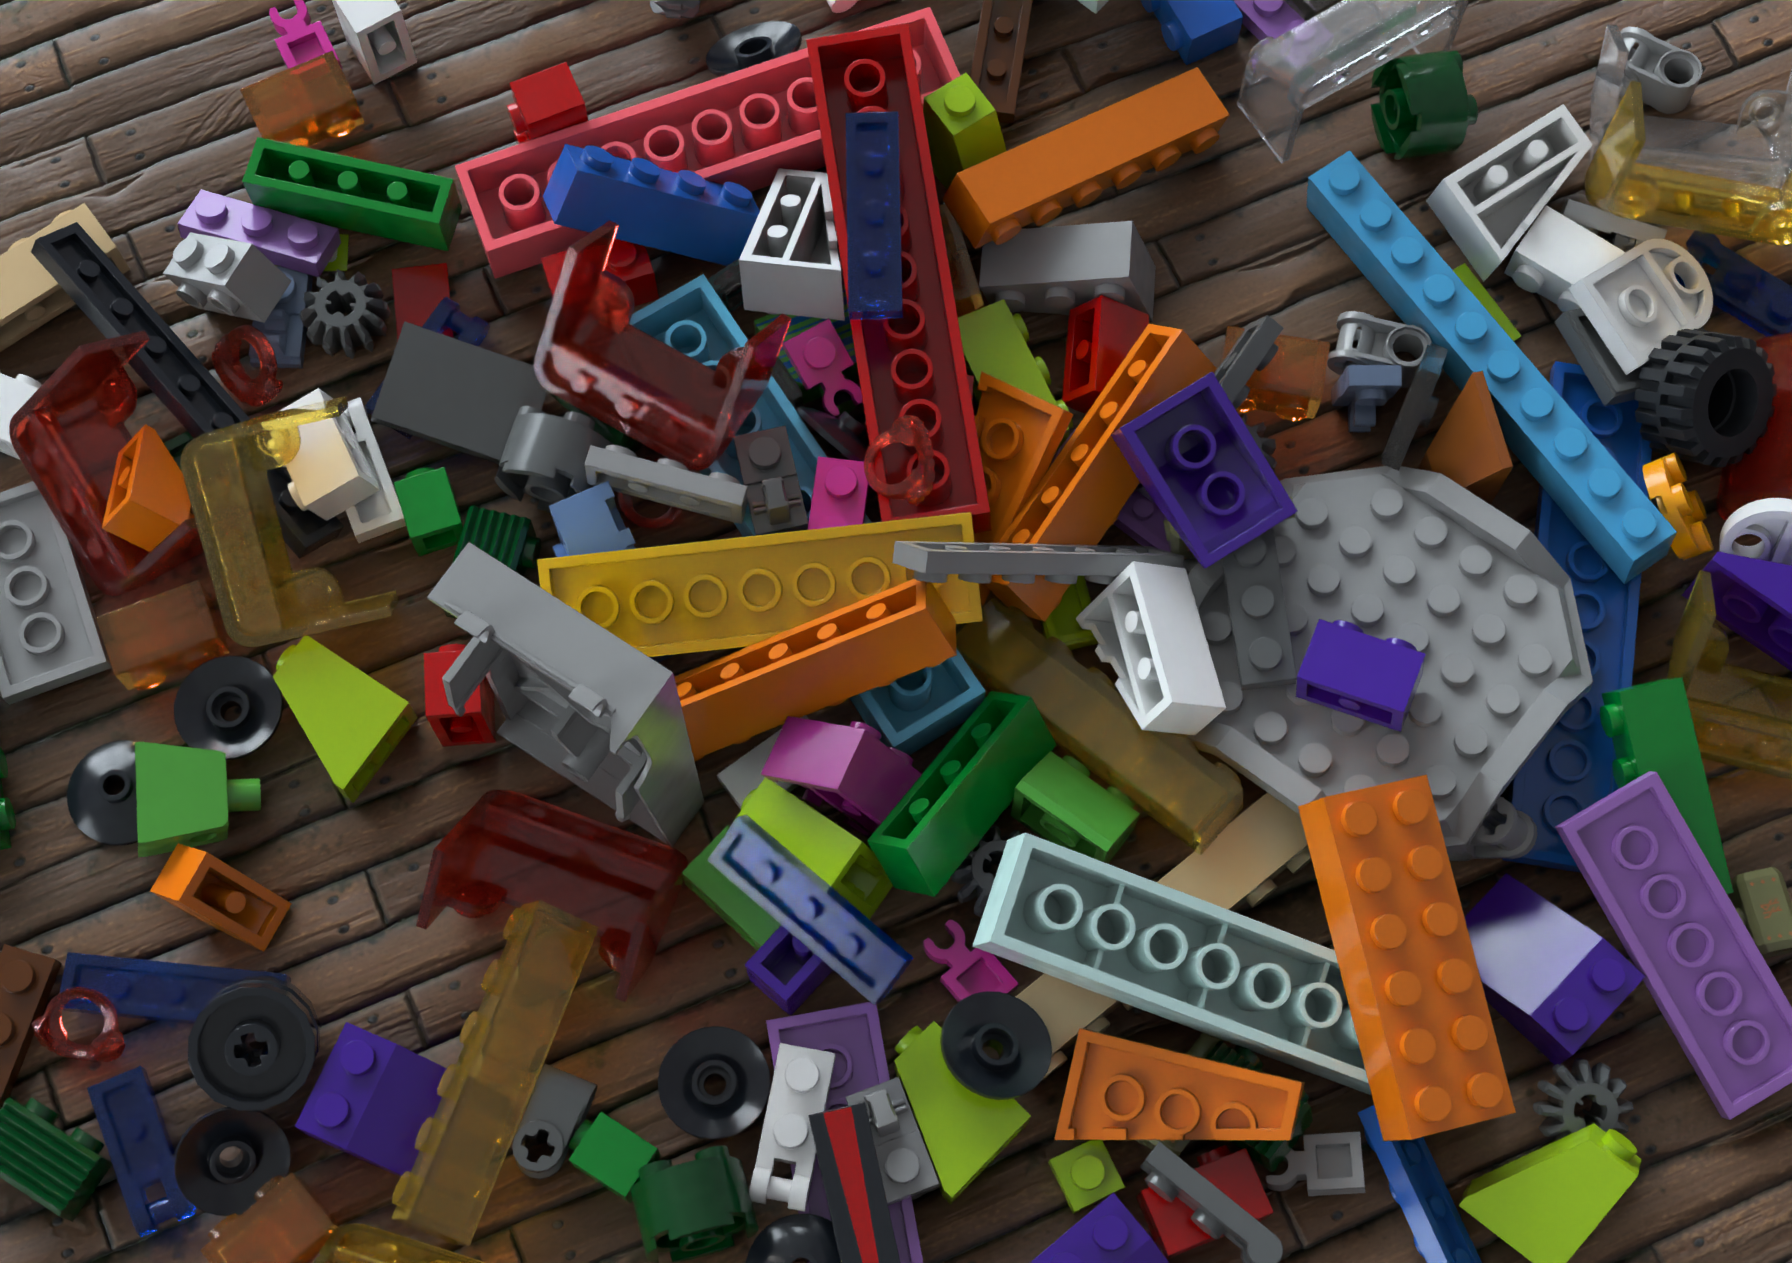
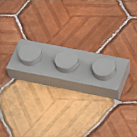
[584,445,748,524]

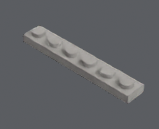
[892,541,1184,584]

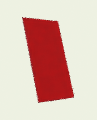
[392,263,454,342]

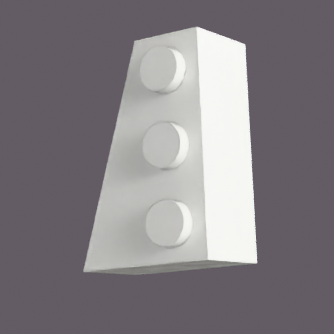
[1426,104,1593,282]
[1076,561,1226,735]

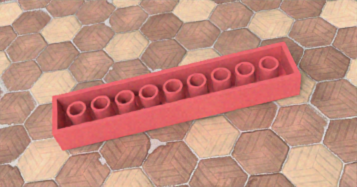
[455,7,961,279]

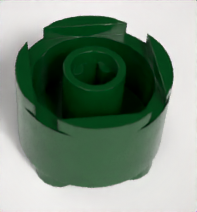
[1371,50,1478,160]
[631,1145,759,1263]

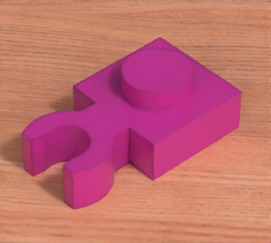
[269,0,343,89]
[781,318,863,417]
[923,919,1019,1002]

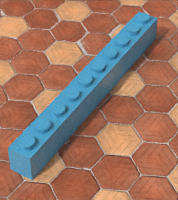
[1306,150,1677,584]

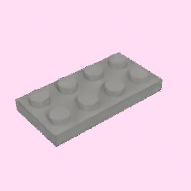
[0,476,112,705]

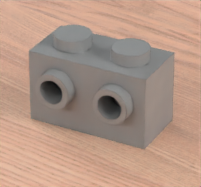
[163,232,291,323]

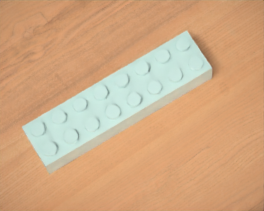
[973,833,1372,1095]

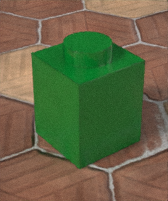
[393,467,464,556]
[569,1112,662,1203]

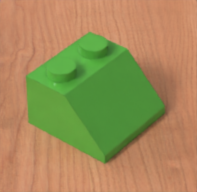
[1010,751,1140,864]

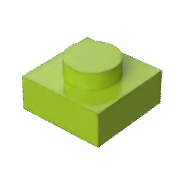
[1048,1140,1125,1214]

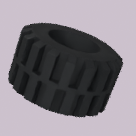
[1634,329,1777,467]

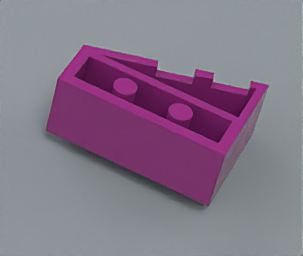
[761,716,923,838]

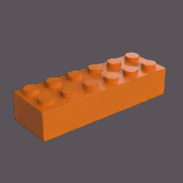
[1298,774,1516,1141]

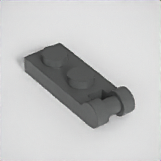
[1140,1141,1283,1263]

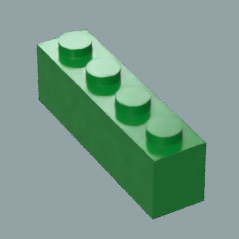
[242,137,462,251]
[1600,677,1734,894]
[867,691,1056,897]

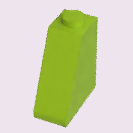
[923,72,1007,190]
[273,634,418,803]
[734,777,893,919]
[894,1021,1031,1204]
[1459,1123,1641,1263]

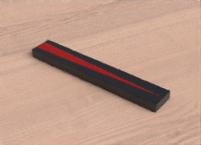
[808,1102,901,1263]

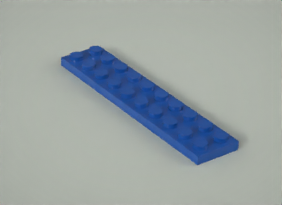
[1502,361,1652,873]

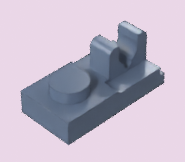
[249,266,313,369]
[1331,365,1402,432]

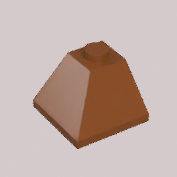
[1418,371,1513,505]

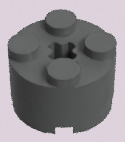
[495,406,614,513]

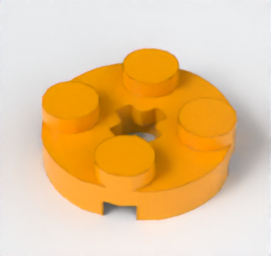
[1642,452,1713,560]

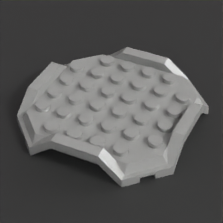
[1171,465,1593,853]

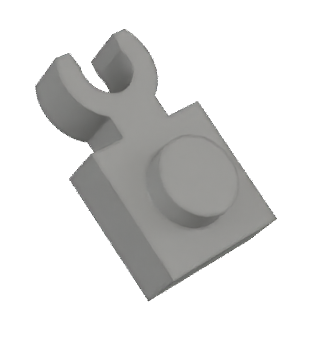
[1266,1132,1366,1196]

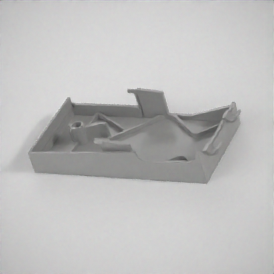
[427,542,704,848]

